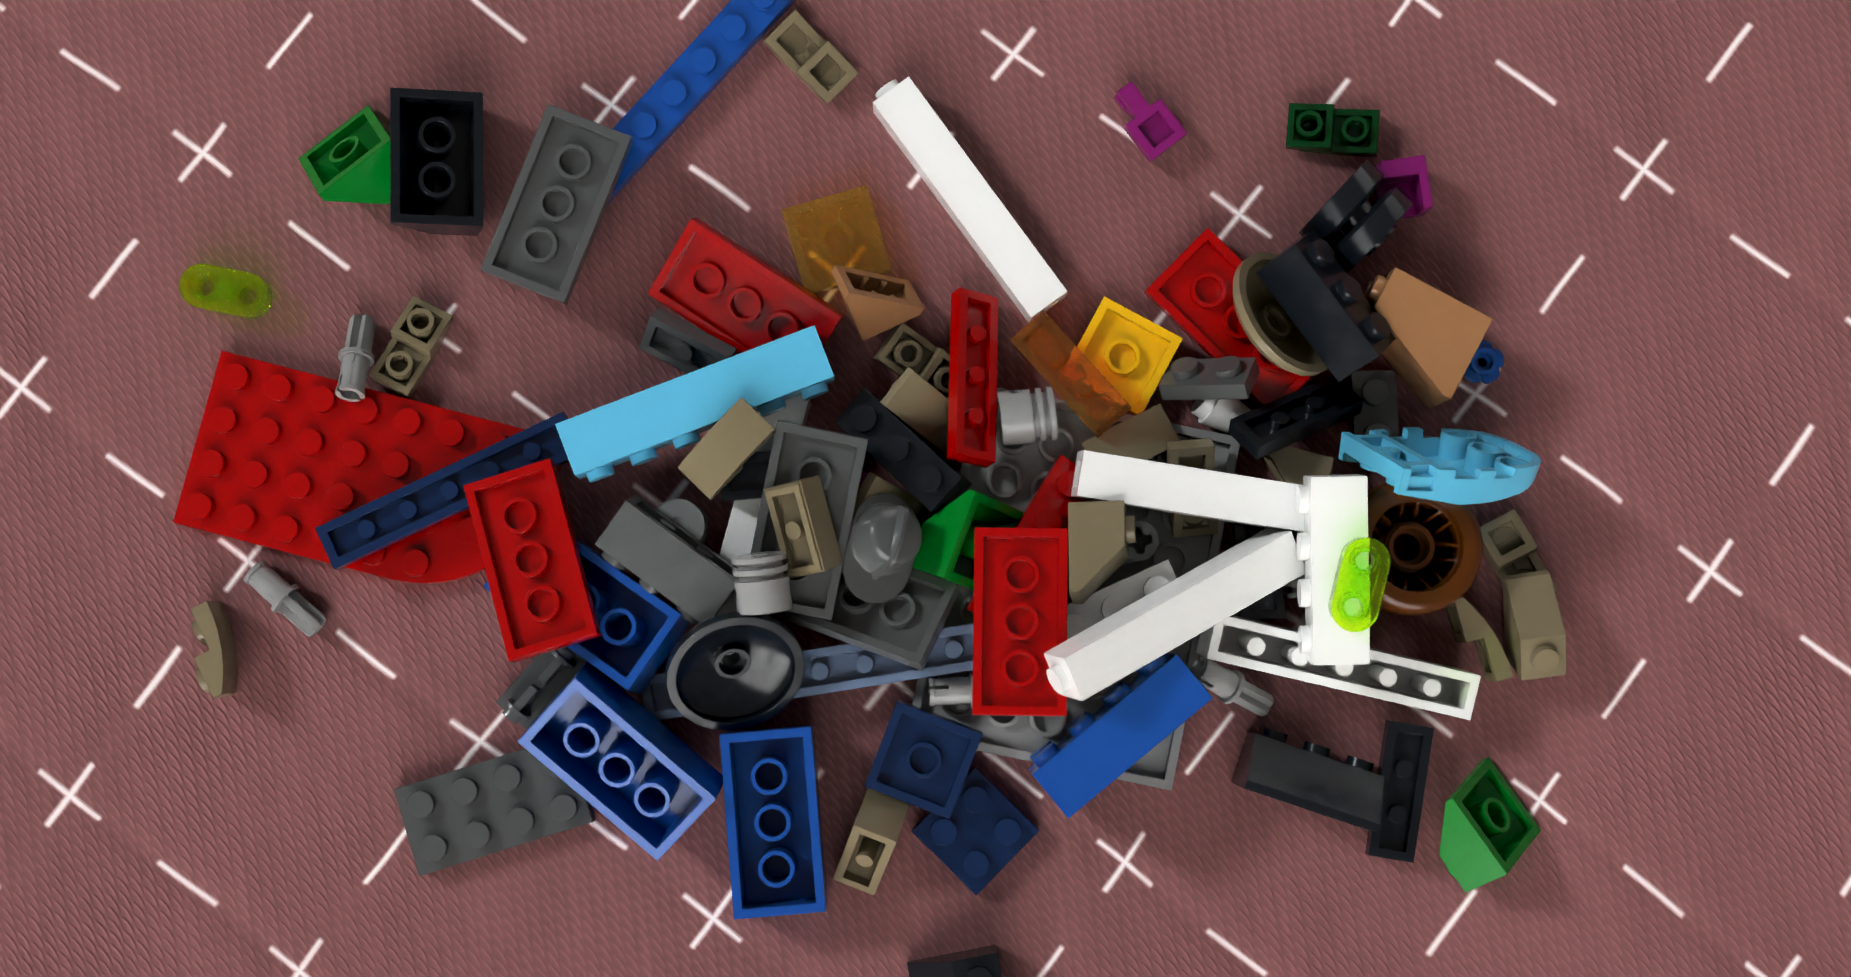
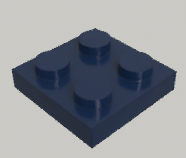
[865,699,983,819]
[912,766,1039,895]

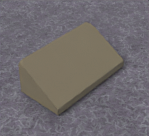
[764,475,842,578]

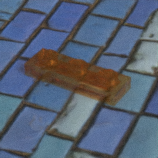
[1010,310,1131,438]

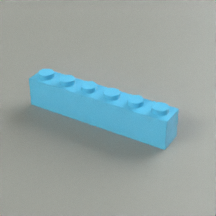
[555,325,834,483]

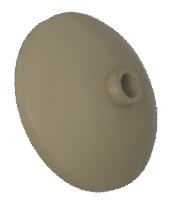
[1233,252,1328,376]

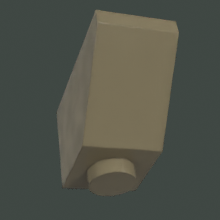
[1068,500,1136,604]
[1503,570,1566,681]
[833,788,910,895]

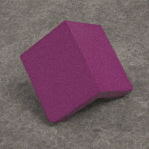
[1375,155,1433,219]

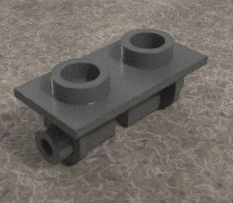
[496,647,586,730]

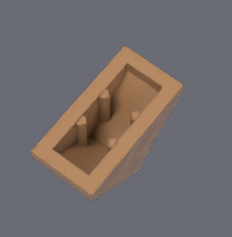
[831,265,924,341]

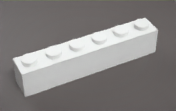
[1196,615,1481,720]

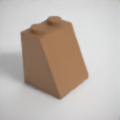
[1362,267,1493,408]

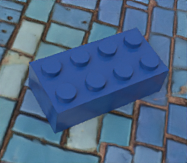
[483,537,691,694]
[1027,653,1213,819]
[518,662,723,861]
[719,724,828,919]

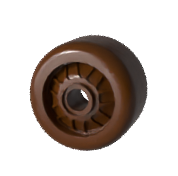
[1368,483,1483,615]

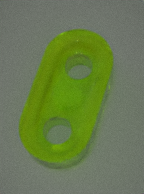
[179,263,273,319]
[1328,537,1391,632]

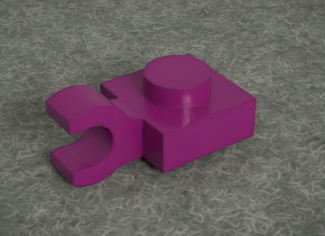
[1114,81,1187,163]

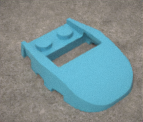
[1338,427,1542,505]

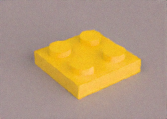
[1061,296,1183,416]

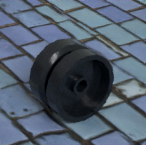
[1299,159,1414,273]

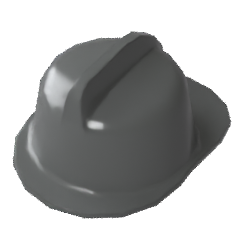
[842,494,922,603]

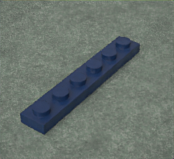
[315,412,569,570]

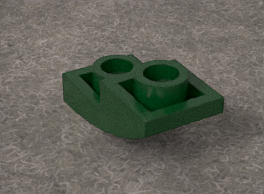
[1286,103,1380,157]

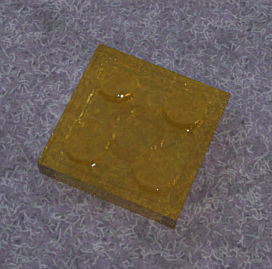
[781,185,892,294]

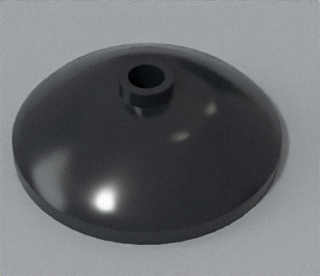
[665,612,804,730]

